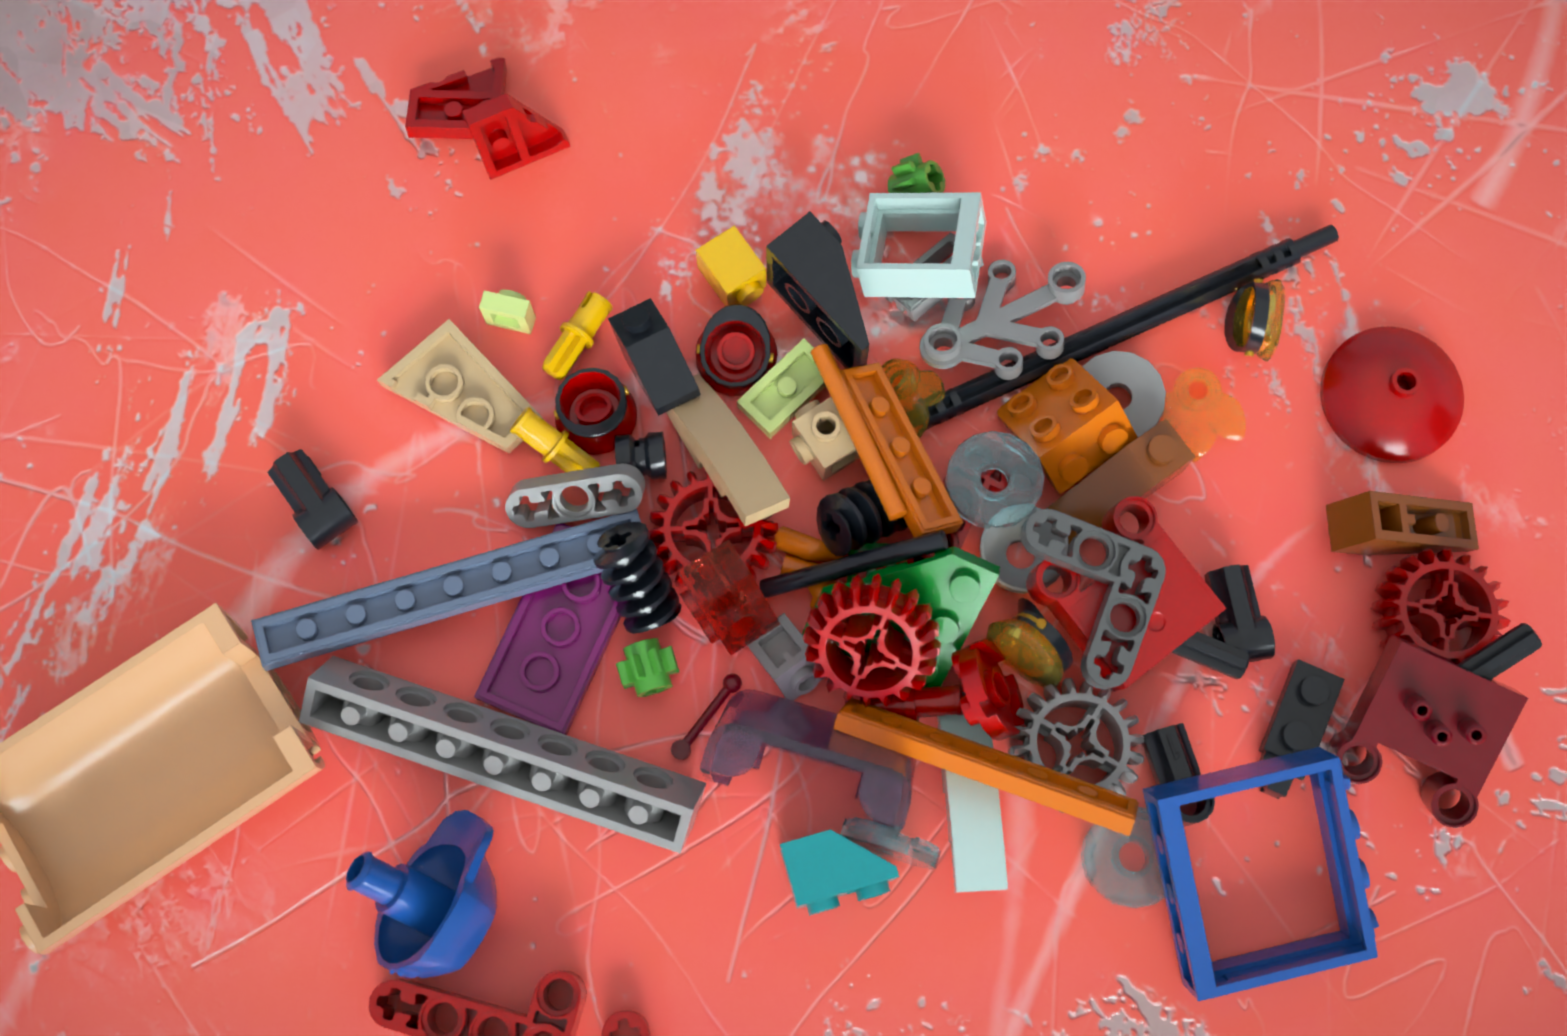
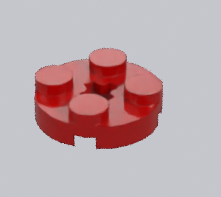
[951,639,1025,741]

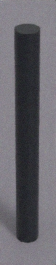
[759,530,948,598]

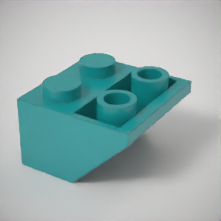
[780,829,899,916]

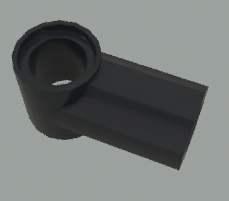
[267,449,358,550]
[1204,564,1275,662]
[1142,723,1215,826]

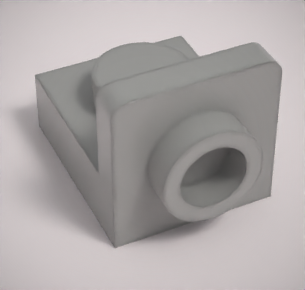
[745,613,825,702]

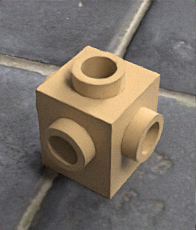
[789,397,860,481]

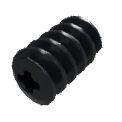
[816,479,908,556]
[593,522,682,634]

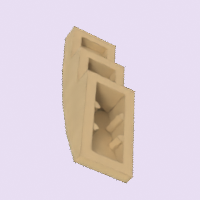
[666,374,790,526]

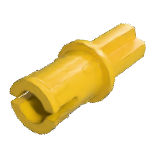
[542,291,613,380]
[509,406,600,472]

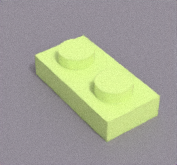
[737,338,826,439]

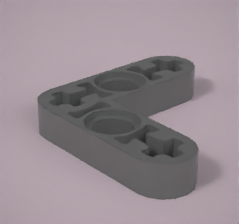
[1020,509,1166,690]

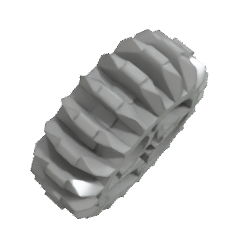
[1008,678,1145,813]

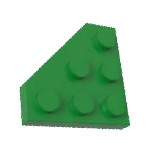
[802,546,1000,687]

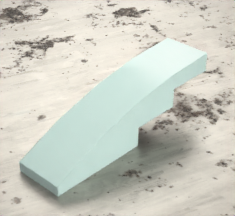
[937,692,1008,893]

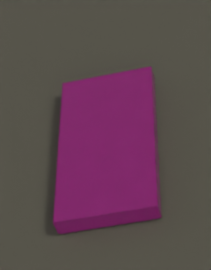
[474,523,621,735]

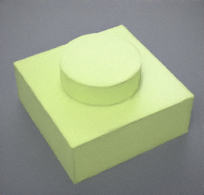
[479,289,536,334]

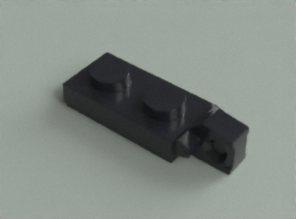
[1258,659,1345,799]

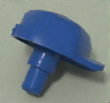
[346,810,497,978]

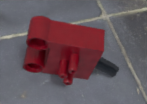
[1327,623,1542,828]

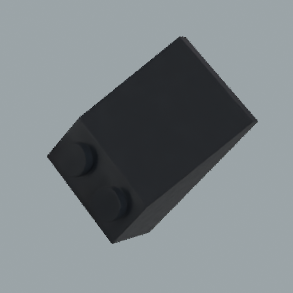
[766,211,870,369]

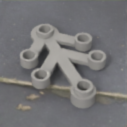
[919,260,1086,380]

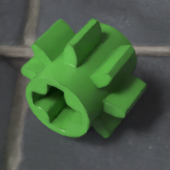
[888,153,945,193]
[616,638,680,697]

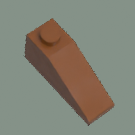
[1046,418,1196,544]
[1325,491,1479,555]

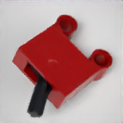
[1026,496,1249,692]

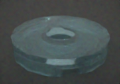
[945,431,1044,529]
[1081,807,1165,909]
[840,817,941,870]

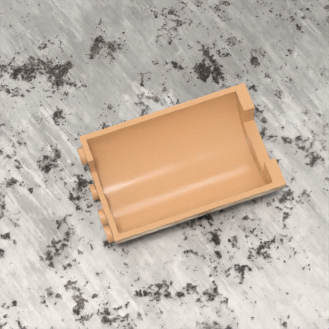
[0,603,325,954]

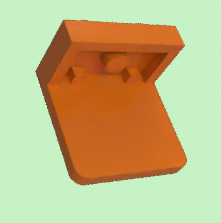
[997,358,1138,495]

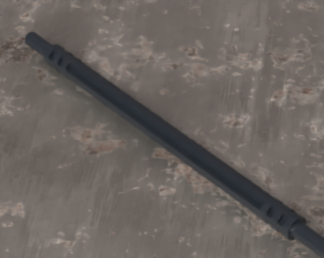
[906,224,1339,431]

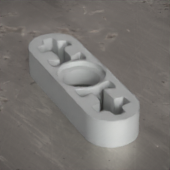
[505,463,645,528]

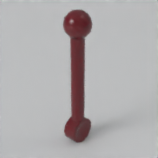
[671,673,742,760]

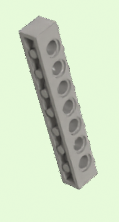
[299,656,707,854]

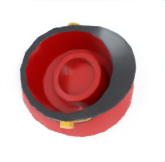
[695,304,778,396]
[553,368,637,455]

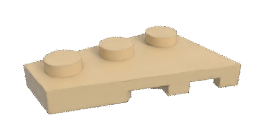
[377,319,543,453]

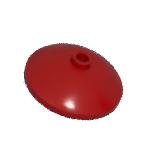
[1320,327,1464,463]

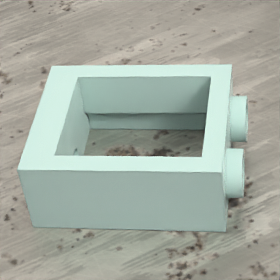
[851,192,987,298]

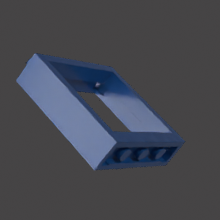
[1143,747,1379,1002]

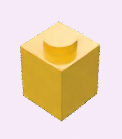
[695,225,767,306]

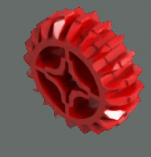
[649,470,778,598]
[1370,549,1512,663]
[803,573,941,708]

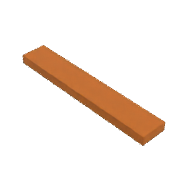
[833,698,1139,837]

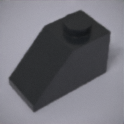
[608,298,701,416]

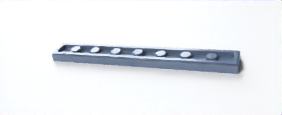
[251,508,641,671]

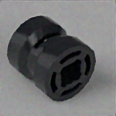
[614,431,667,483]

